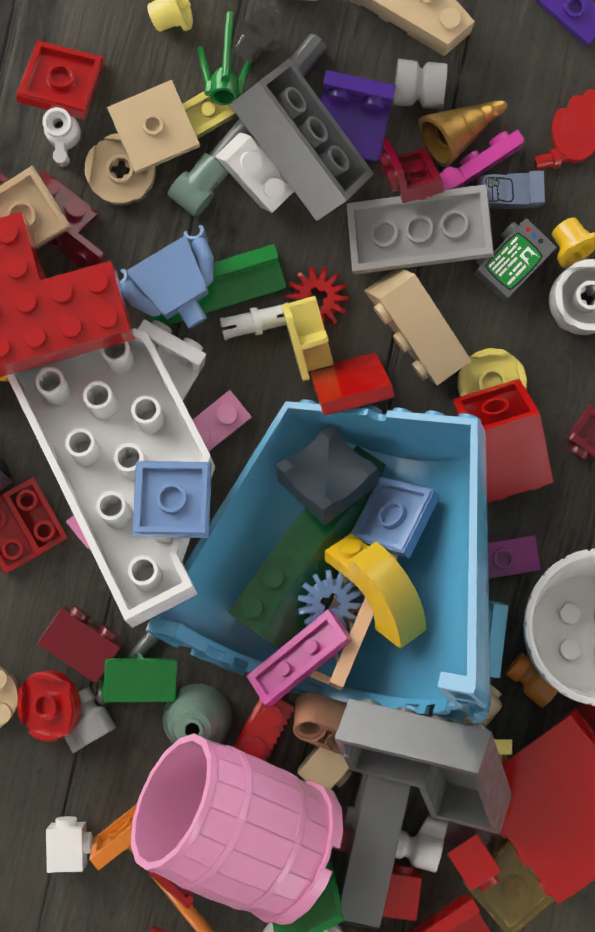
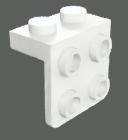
[138,319,206,401]

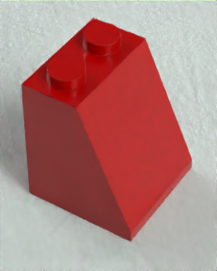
[452,379,553,503]

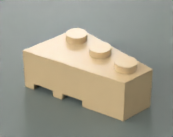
[350,0,475,56]
[364,268,472,385]

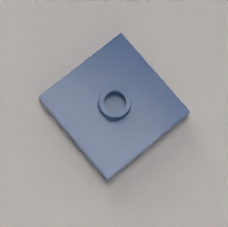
[132,461,212,538]
[351,477,440,559]

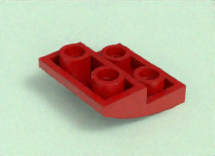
[0,477,68,575]

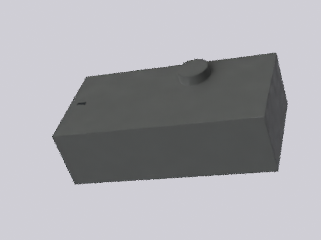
[229,59,374,221]
[336,773,411,928]

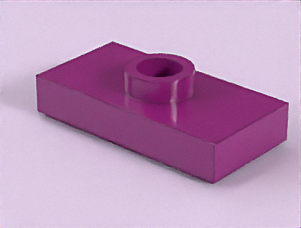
[488,535,541,579]

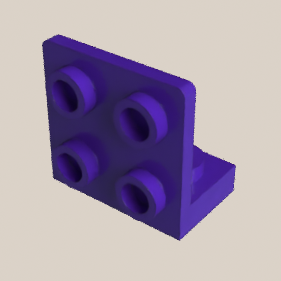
[321,70,396,163]

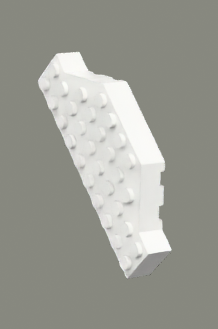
[7,328,215,628]

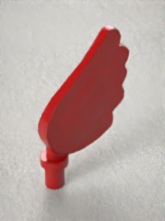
[533,89,595,170]

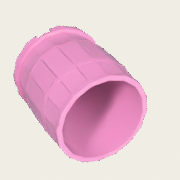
[131,734,343,925]

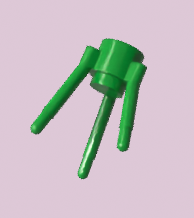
[197,11,253,105]

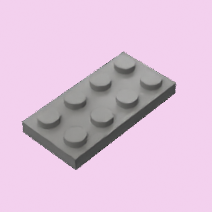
[347,184,494,274]

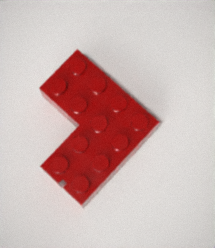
[0,212,135,377]

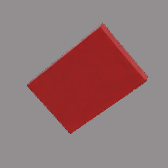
[309,352,395,415]

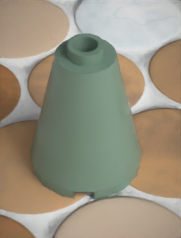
[162,683,233,744]

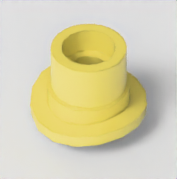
[147,0,193,32]

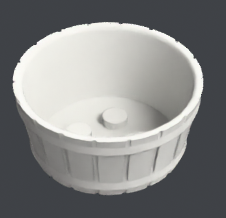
[523,549,595,706]

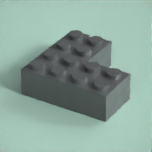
[334,699,512,834]

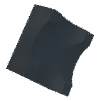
[276,425,379,525]

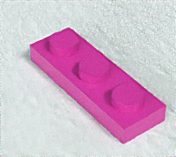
[246,610,353,706]

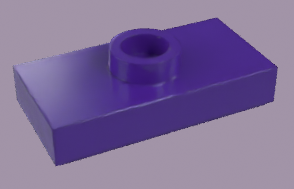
[535,0,595,47]

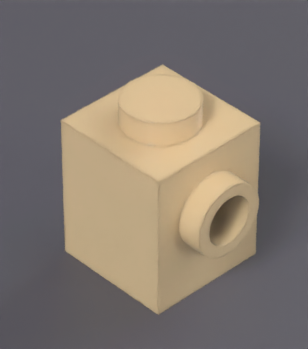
[298,746,353,790]

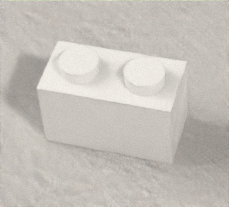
[215,132,294,213]

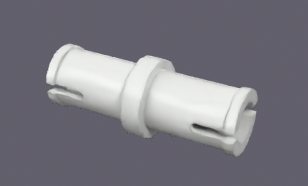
[220,302,288,340]

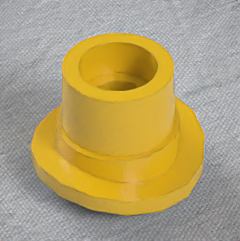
[552,217,595,268]

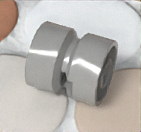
[393,59,447,110]

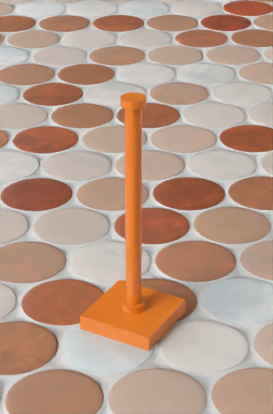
[89,804,215,932]

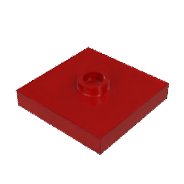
[16,40,104,119]

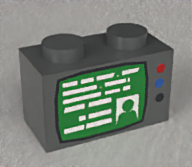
[474,218,557,303]

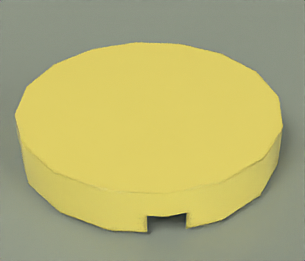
[457,348,527,396]

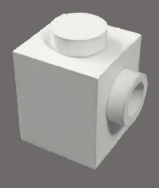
[46,816,93,873]

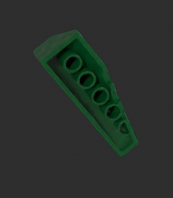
[228,445,386,649]

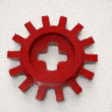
[286,267,349,329]

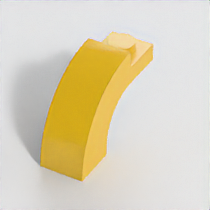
[325,533,426,649]

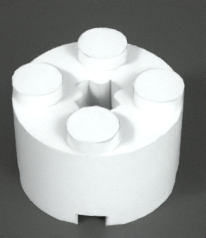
[549,259,595,335]

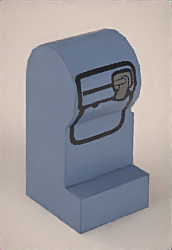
[477,171,545,209]

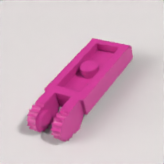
[439,129,524,190]

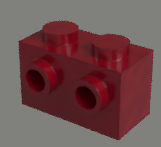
[37,605,124,683]

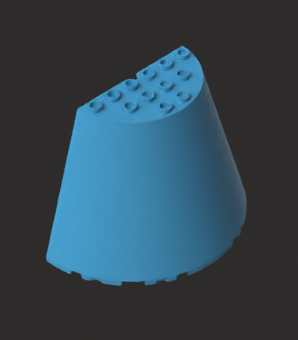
[146,399,491,725]

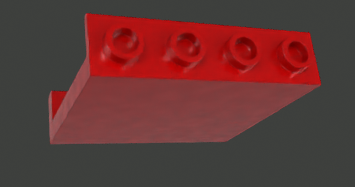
[500,707,595,904]

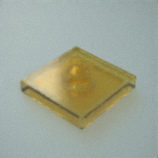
[463,841,555,932]

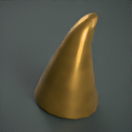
[419,101,507,167]

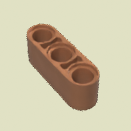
[293,693,346,755]

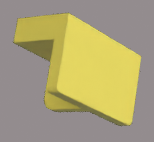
[281,296,334,381]

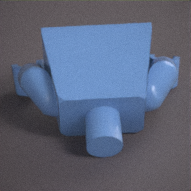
[120,225,214,329]

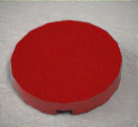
[17,670,82,742]

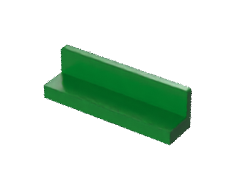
[150,244,286,326]

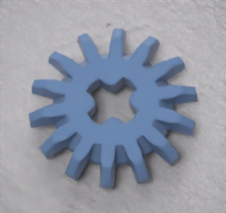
[298,570,362,629]

